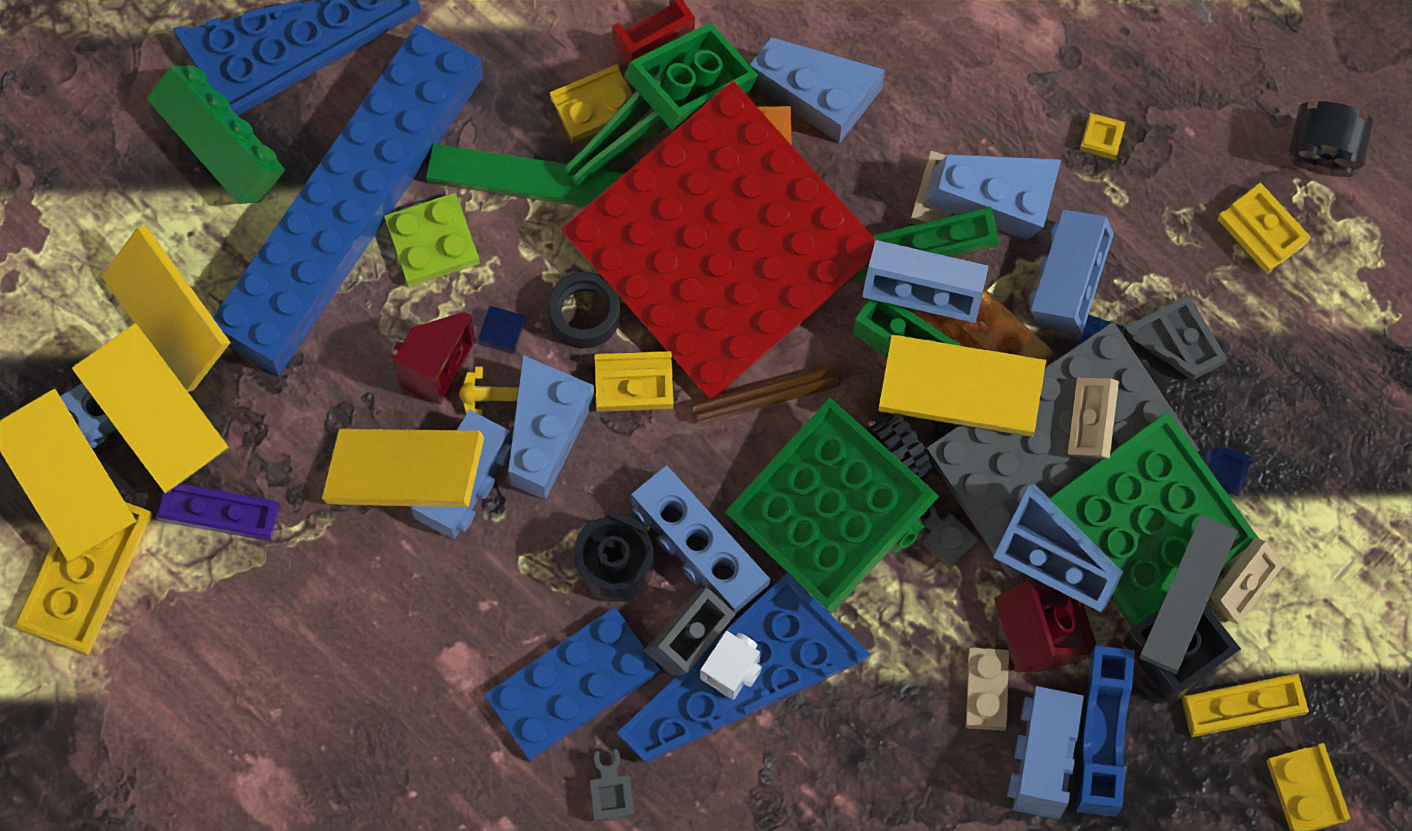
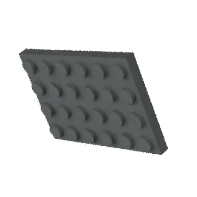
[924,322,1199,579]

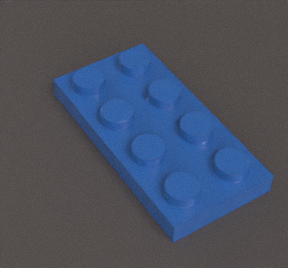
[484,607,660,762]

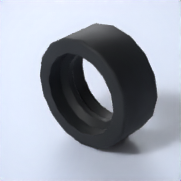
[548,272,621,349]

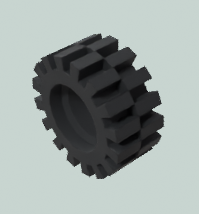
[867,413,932,478]

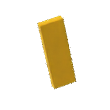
[1181,673,1309,737]

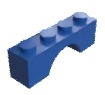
[1076,646,1135,817]

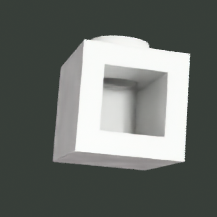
[700,631,762,700]

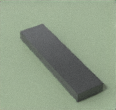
[1139,515,1238,674]

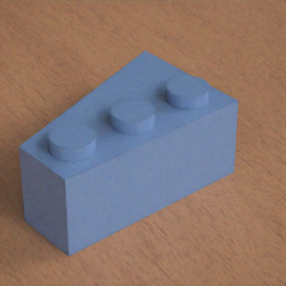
[750,37,885,144]
[924,155,1061,241]
[508,355,595,500]
[993,484,1123,612]
[1007,686,1083,819]

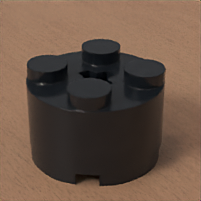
[1289,101,1374,177]
[574,513,654,602]

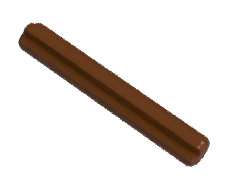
[692,365,841,424]

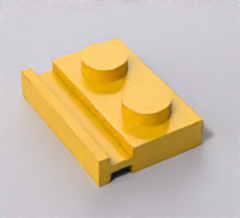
[550,64,633,143]
[1217,182,1311,275]
[595,351,674,412]
[1267,743,1351,831]

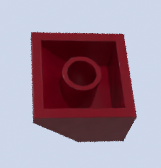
[391,312,476,405]
[994,581,1097,672]

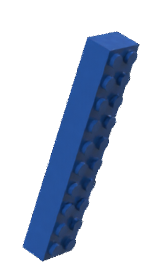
[213,23,483,376]

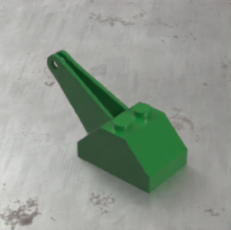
[564,22,758,186]

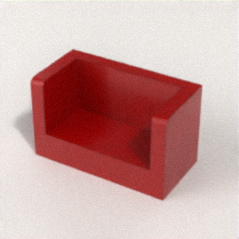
[612,0,695,66]

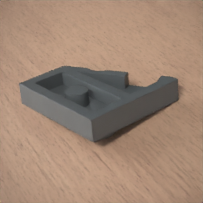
[1123,295,1228,380]

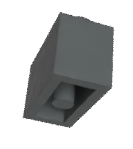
[644,588,735,677]

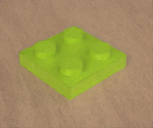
[384,192,480,288]

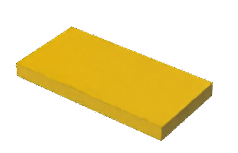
[102,226,230,392]
[72,322,229,494]
[879,335,1046,437]
[0,388,137,563]
[322,429,484,508]
[14,502,152,656]

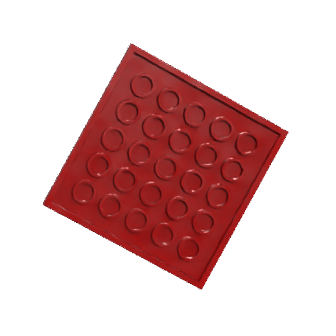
[561,80,876,399]

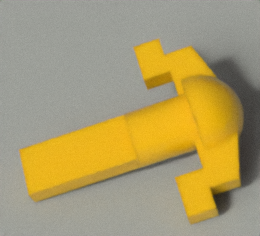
[459,367,519,416]

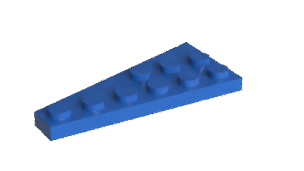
[173,0,422,116]
[617,573,871,764]

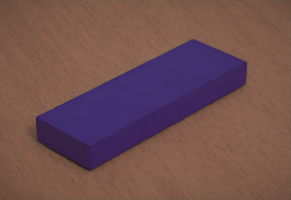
[156,484,280,542]

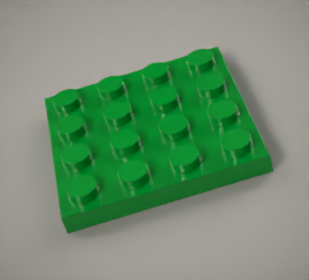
[725,397,939,613]
[1049,412,1259,628]

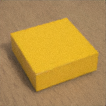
[1079,113,1126,160]

